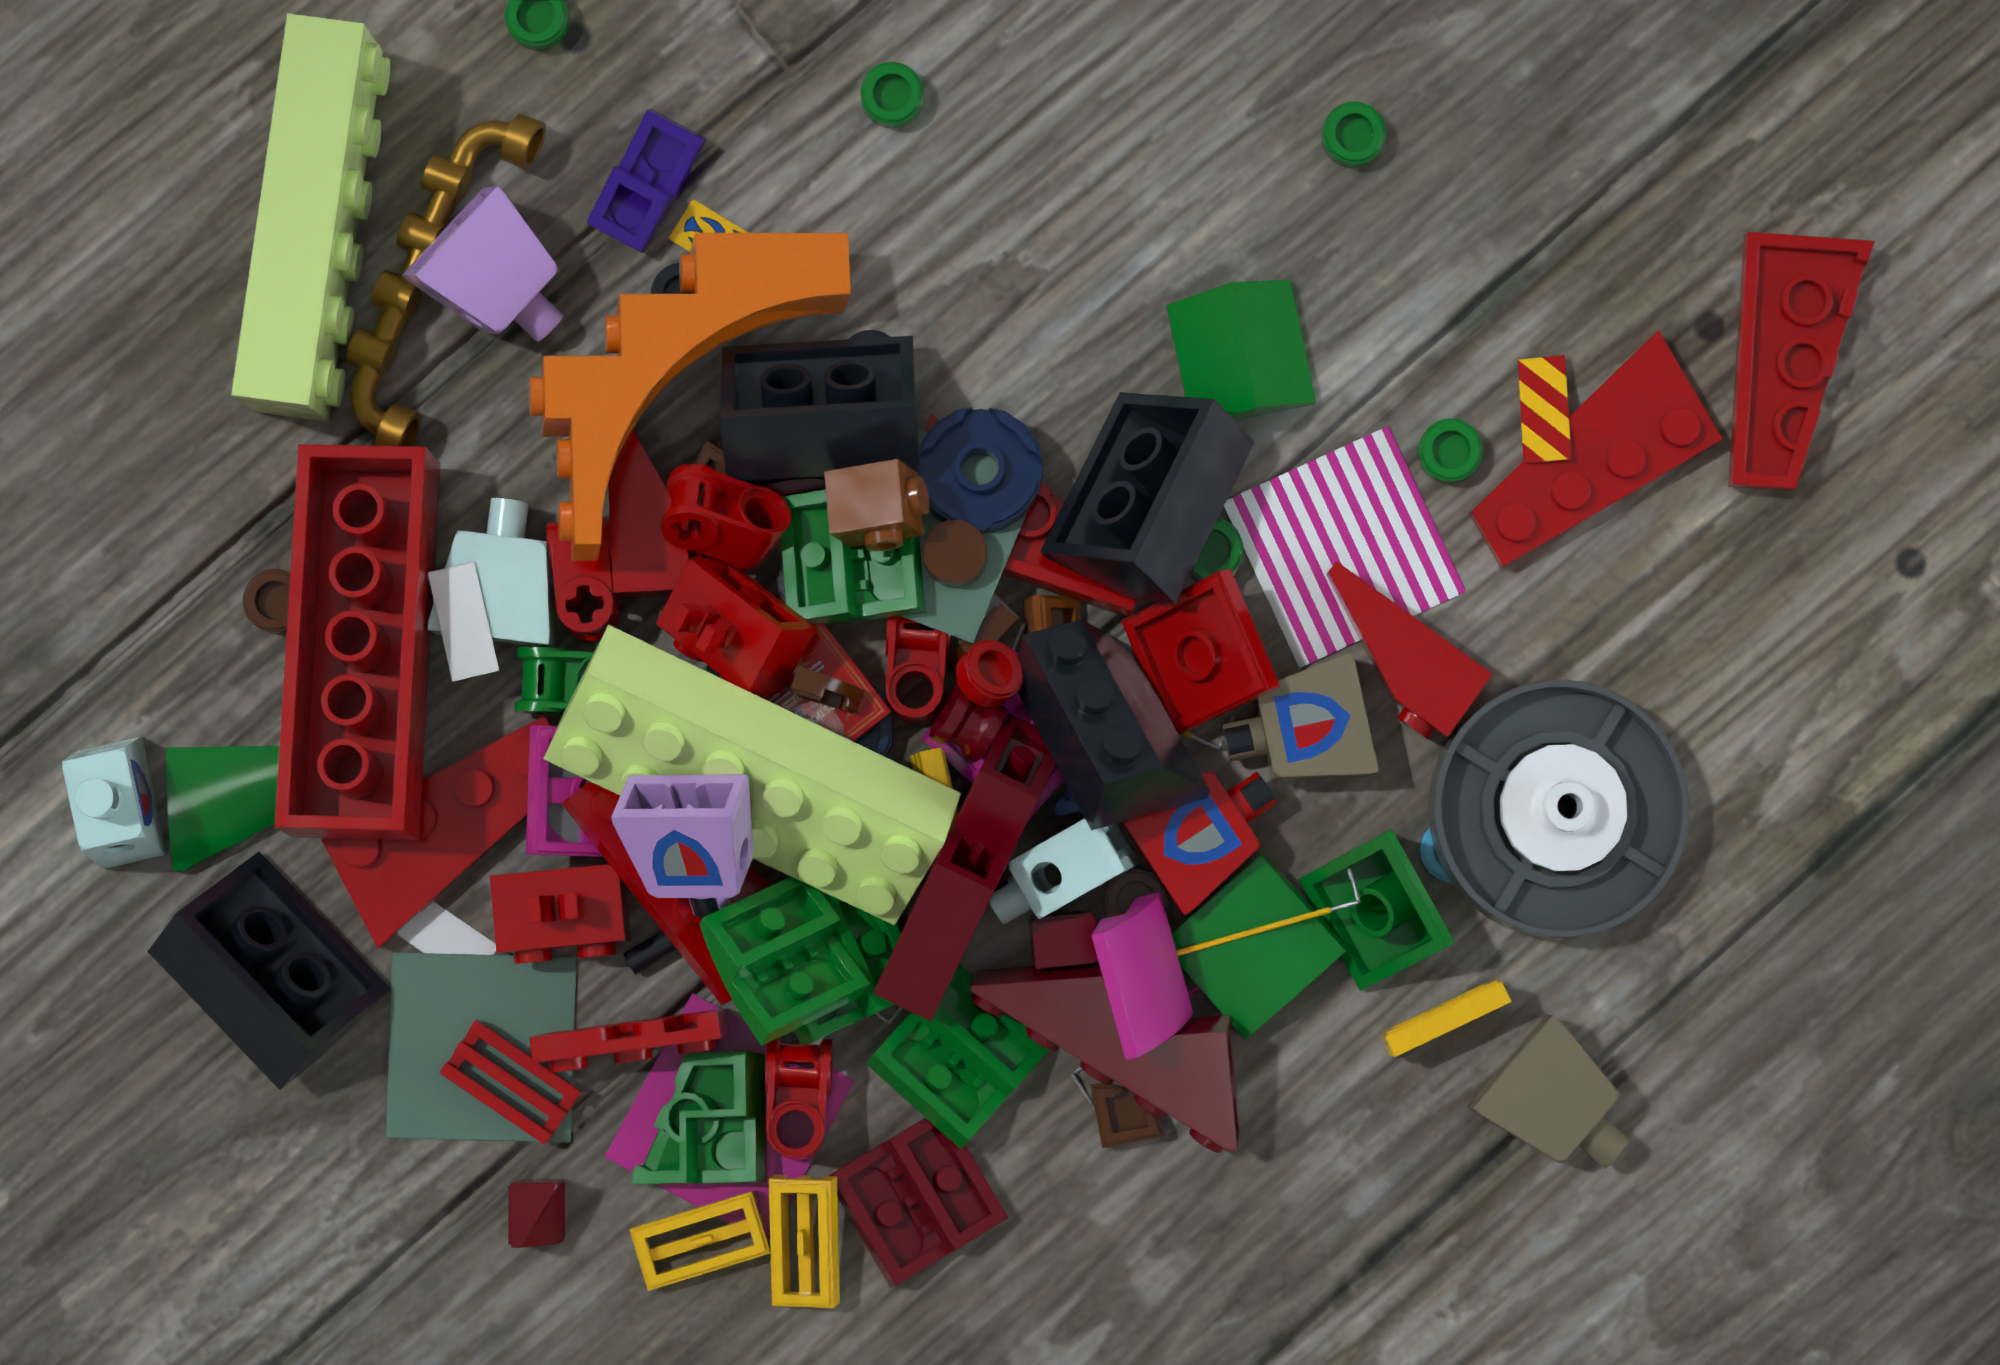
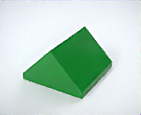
[1166,280,1316,421]
[1298,829,1455,991]

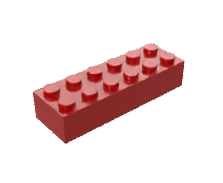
[274,444,440,841]

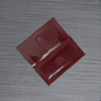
[828,1118,1008,1288]

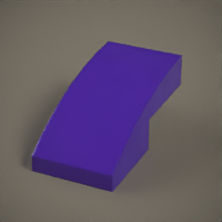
[586,109,707,253]

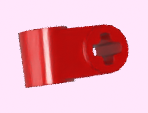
[661,464,791,570]
[546,516,620,643]
[885,616,952,725]
[765,1038,833,1161]

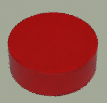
[956,640,1024,708]

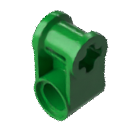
[514,647,594,715]

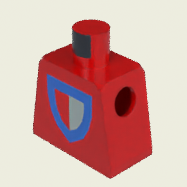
[1120,770,1278,916]

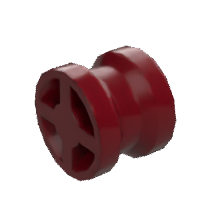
[929,683,1006,763]

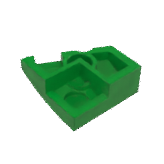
[166,746,279,871]
[632,1051,766,1185]

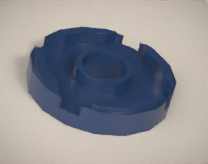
[916,407,1043,534]

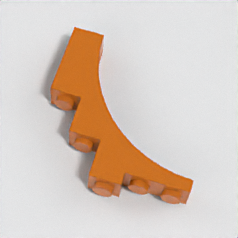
[529,233,851,561]

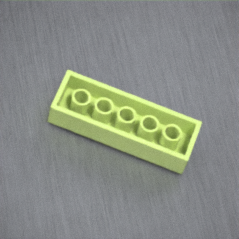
[231,13,390,422]
[543,625,961,925]

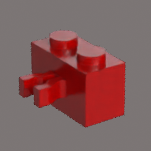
[655,558,817,695]
[490,864,631,964]

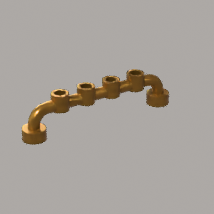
[346,113,546,446]

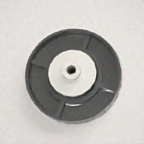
[1428,680,1690,938]

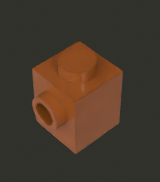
[824,459,929,551]

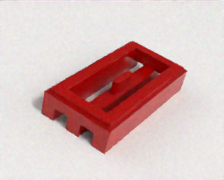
[439,1019,583,1145]

